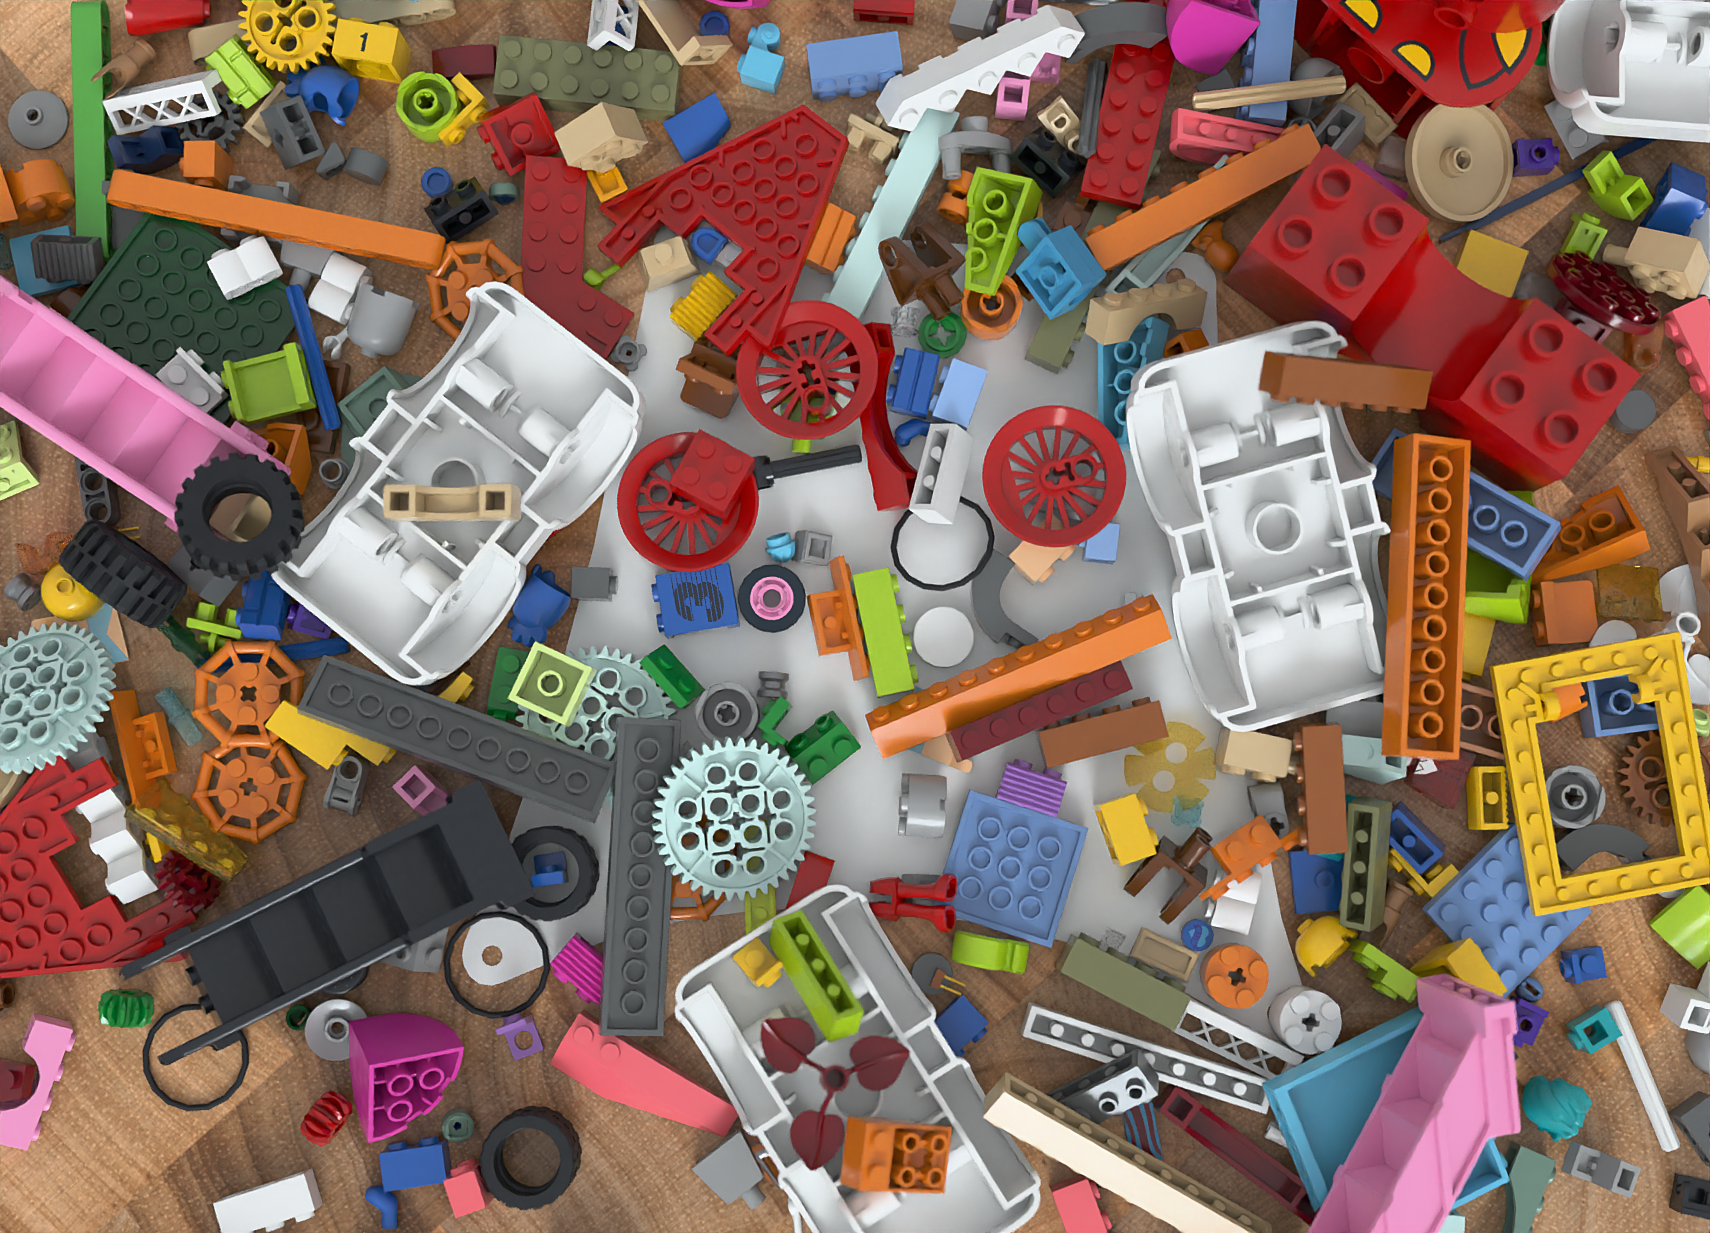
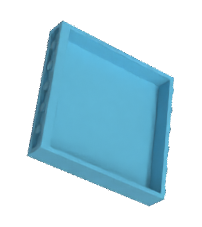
[1261,1006,1510,1212]

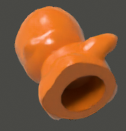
[1191,220,1239,272]

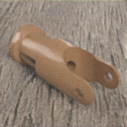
[91,38,157,99]
[1357,878,1415,950]

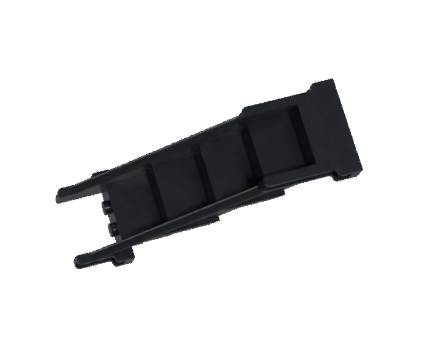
[119,779,536,1066]

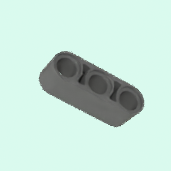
[74,456,121,527]

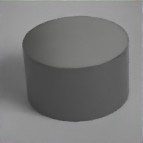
[343,148,389,186]
[1609,390,1656,433]
[911,952,953,995]

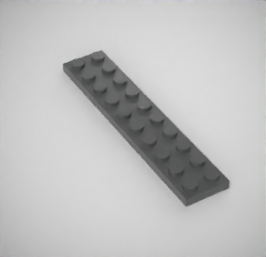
[297,655,614,824]
[598,717,681,1036]

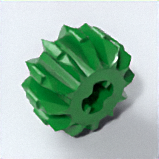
[98,988,155,1029]

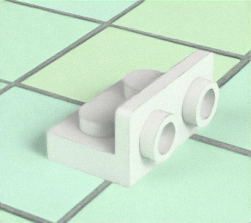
[156,347,229,414]

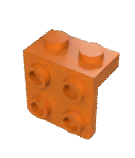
[1529,580,1598,647]

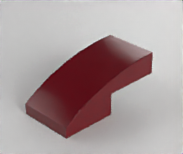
[432,44,497,81]

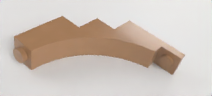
[1645,445,1710,651]

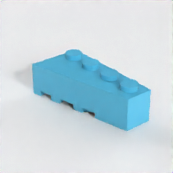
[1098,317,1170,450]

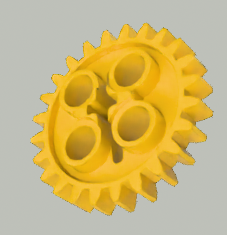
[238,0,340,74]

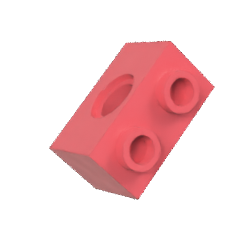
[443,1158,494,1218]

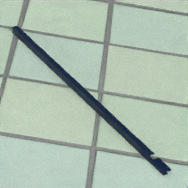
[1438,137,1659,245]

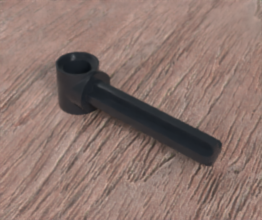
[753,445,862,490]

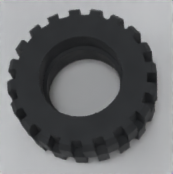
[174,453,305,582]
[59,519,187,628]

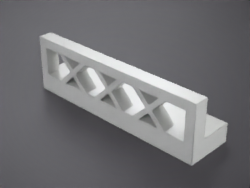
[587,0,639,51]
[102,69,222,135]
[1170,998,1305,1079]

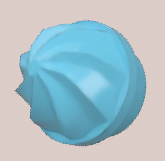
[765,532,796,563]

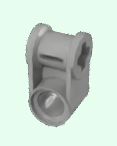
[323,755,370,817]
[1247,780,1289,840]

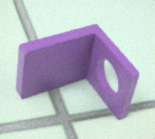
[495,1012,544,1060]

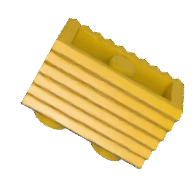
[670,271,738,342]
[1465,766,1509,830]

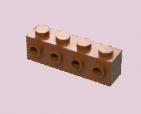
[1036,696,1169,769]
[1293,722,1348,855]

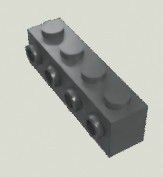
[1045,1048,1159,1125]

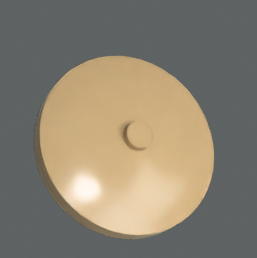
[1405,103,1514,223]

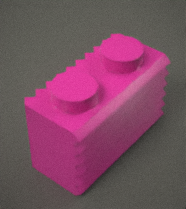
[550,932,603,1005]

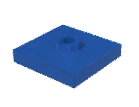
[1288,850,1345,914]

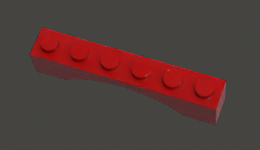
[844,322,918,511]

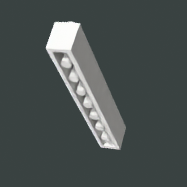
[1020,1002,1269,1114]

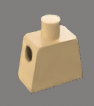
[637,236,701,292]

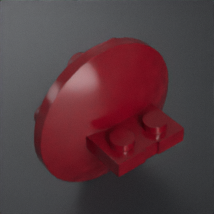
[1546,250,1661,345]

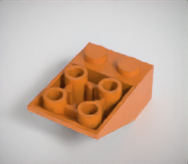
[840,1116,952,1194]

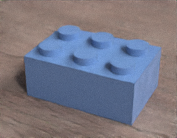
[806,31,903,102]
[1579,674,1659,738]

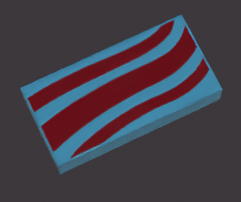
[1122,1100,1163,1160]

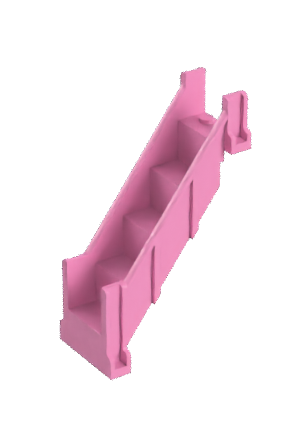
[0,275,291,541]
[1308,974,1520,1233]

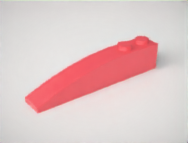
[550,1010,738,1137]

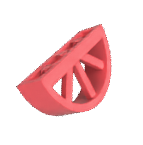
[1169,108,1285,166]

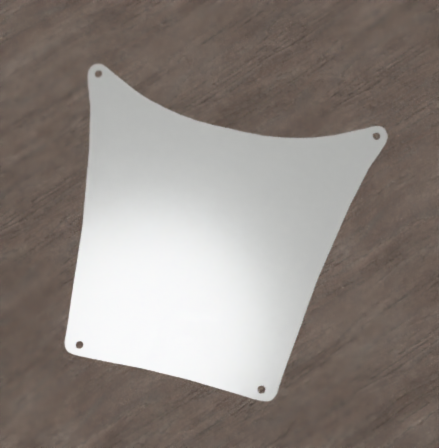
[462,224,1307,1042]

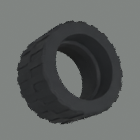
[511,826,600,922]
[479,1106,582,1211]

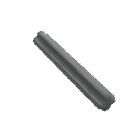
[1078,58,1106,158]

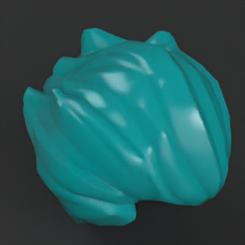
[1522,1075,1593,1142]

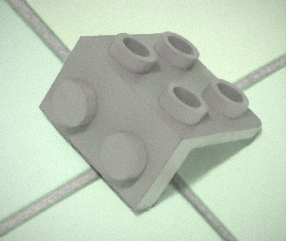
[379,927,449,973]

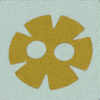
[1124,722,1217,813]

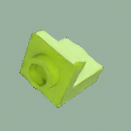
[1560,212,1608,264]

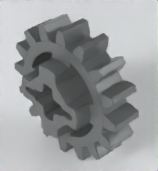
[176,90,245,153]

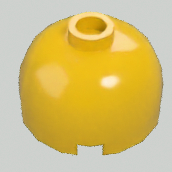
[41,564,105,622]
[1295,916,1358,978]

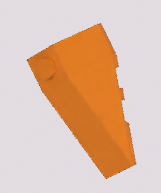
[248,422,312,496]
[1532,485,1651,585]

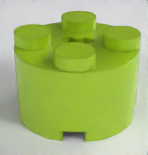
[395,71,463,143]

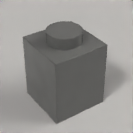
[571,567,618,602]

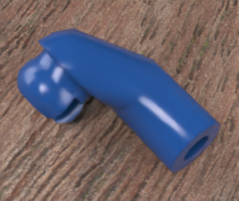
[895,418,935,447]
[365,1185,398,1229]

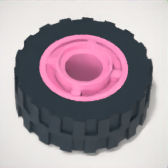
[738,564,806,633]

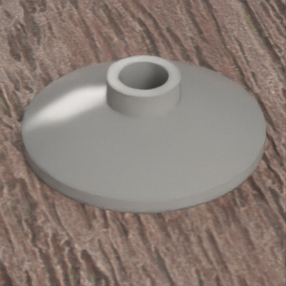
[8,90,69,150]
[305,998,367,1061]

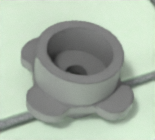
[611,335,647,371]

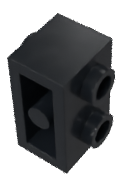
[1009,126,1086,199]
[424,176,499,244]

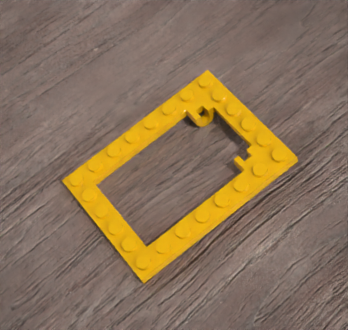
[1489,631,1710,916]

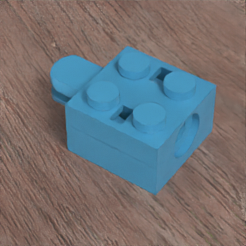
[1015,217,1107,320]

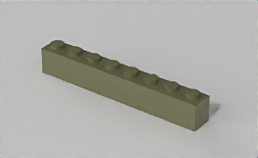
[1025,148,1163,375]

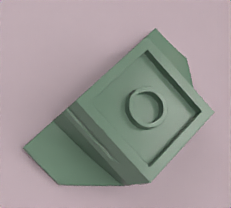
[337,366,424,469]

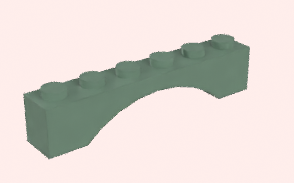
[1502,1141,1556,1233]

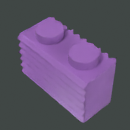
[995,759,1067,817]

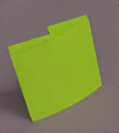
[1648,885,1710,969]

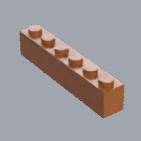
[1257,351,1433,414]

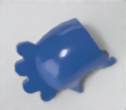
[284,56,360,126]
[508,564,572,647]

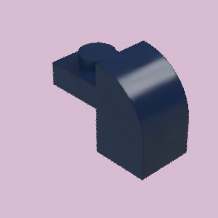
[107,125,184,175]

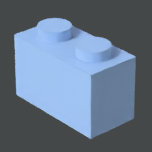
[928,358,988,431]

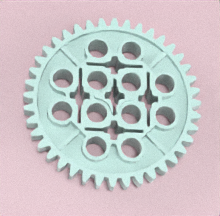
[0,622,117,774]
[515,646,677,809]
[652,736,817,901]

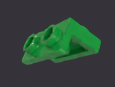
[639,644,705,709]
[758,696,793,747]
[785,711,861,785]

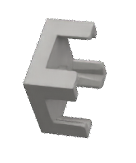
[220,175,300,250]

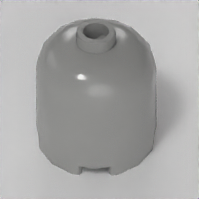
[347,282,420,359]

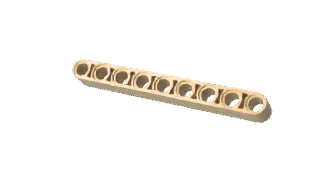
[188,0,456,67]

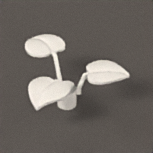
[1588,564,1710,705]

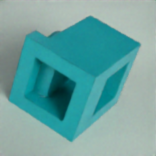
[1566,1005,1623,1055]

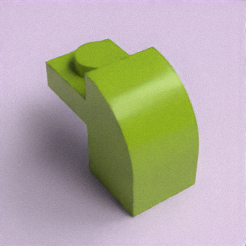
[1582,150,1654,221]

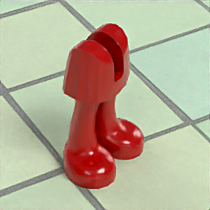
[869,873,958,933]

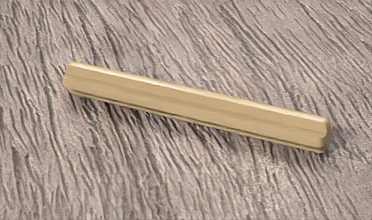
[1192,75,1346,111]

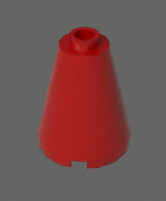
[125,0,211,37]

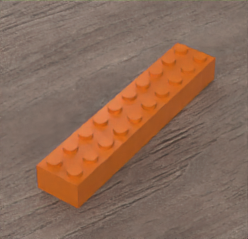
[1381,433,1471,760]

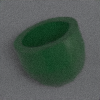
[286,1005,312,1031]

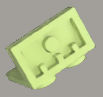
[0,421,40,500]

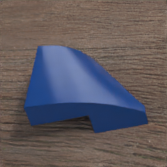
[663,93,731,163]

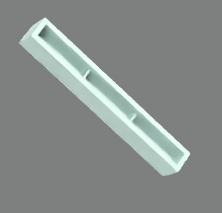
[821,107,960,322]

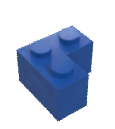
[1639,162,1708,237]

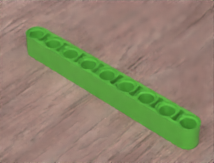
[70,0,117,263]

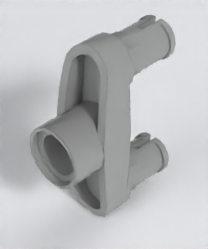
[938,116,1013,180]

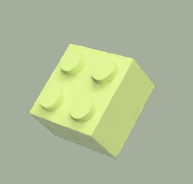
[508,641,597,727]

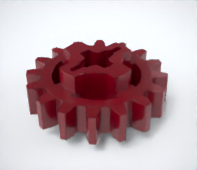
[154,846,221,913]

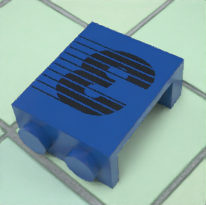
[651,563,740,639]

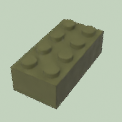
[1054,932,1191,1031]

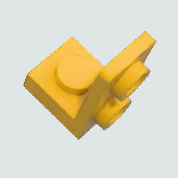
[438,72,490,148]
[1388,846,1459,898]
[732,937,784,987]

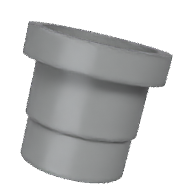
[319,459,351,490]

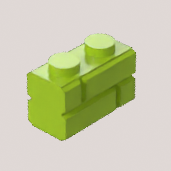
[204,34,277,109]

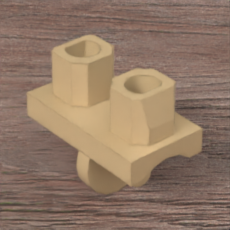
[1037,95,1081,154]
[845,112,899,165]

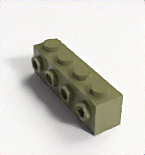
[1339,796,1392,932]

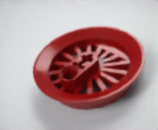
[736,300,878,440]
[982,405,1126,548]
[617,432,759,572]

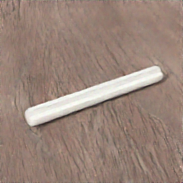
[1604,1001,1680,1152]

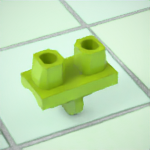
[186,601,244,654]

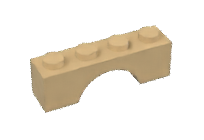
[1085,279,1208,346]
[383,484,521,521]

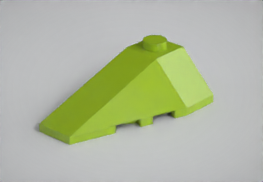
[965,167,1043,296]

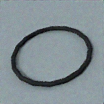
[890,496,995,591]
[443,911,550,1019]
[142,1004,249,1111]

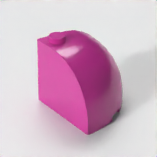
[1166,0,1261,76]
[349,1013,464,1143]

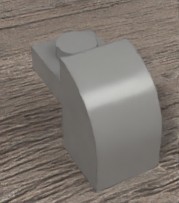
[1561,1141,1641,1198]

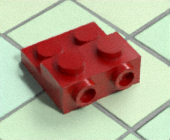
[476,92,561,176]

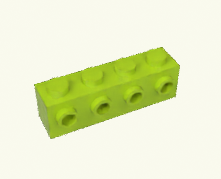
[852,567,919,698]
[769,910,864,1043]

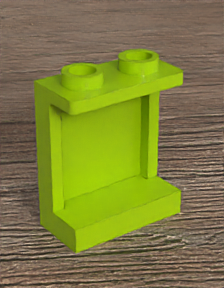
[221,342,317,426]

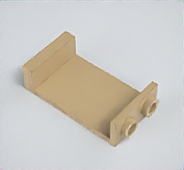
[637,0,733,66]

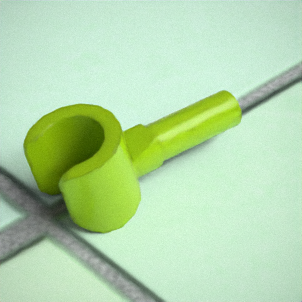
[584,264,625,290]

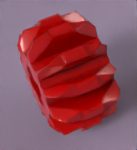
[300,1090,352,1147]

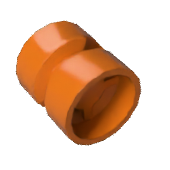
[937,170,974,226]

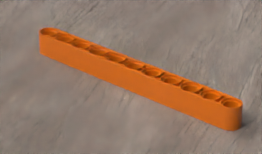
[106,170,446,270]

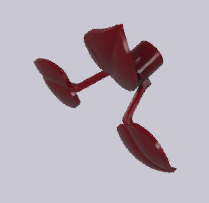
[760,1017,910,1171]

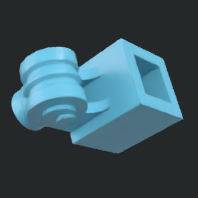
[737,23,785,95]

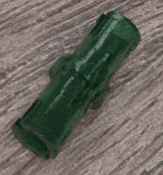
[156,614,211,667]

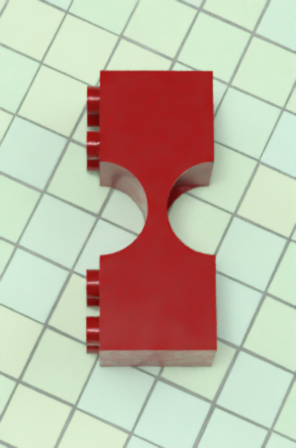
[1223,144,1641,492]

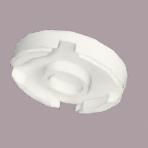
[913,606,974,668]

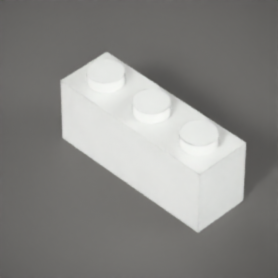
[909,424,975,524]
[213,1168,323,1233]

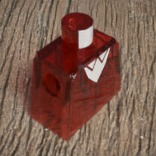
[1404,750,1476,809]

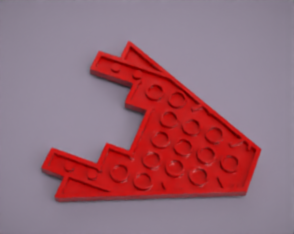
[597,104,850,357]
[0,755,199,979]

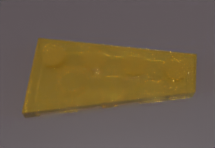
[124,776,249,884]

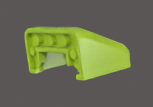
[1465,491,1536,624]

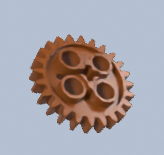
[1616,729,1710,827]

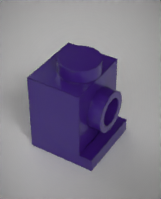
[1512,138,1560,177]
[1509,996,1549,1048]

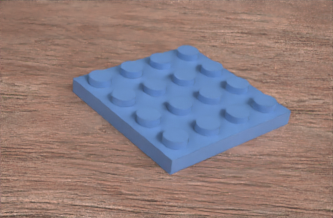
[933,790,1089,948]
[1422,822,1592,998]

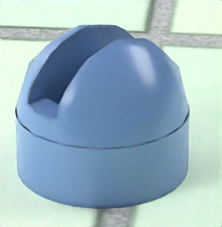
[1515,977,1543,1003]

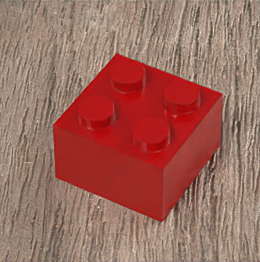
[669,429,755,520]

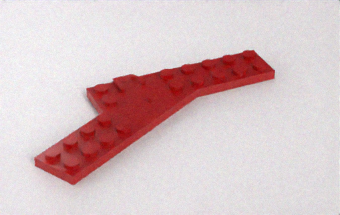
[521,155,634,361]

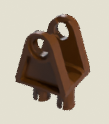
[878,222,966,322]
[1123,826,1213,925]

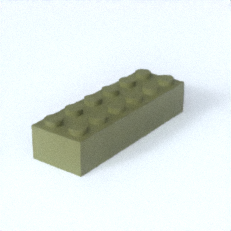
[493,35,684,122]

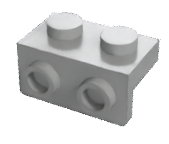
[1544,100,1610,160]

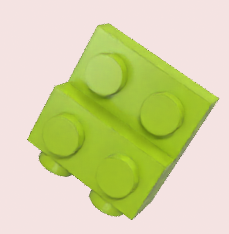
[1348,938,1419,1003]

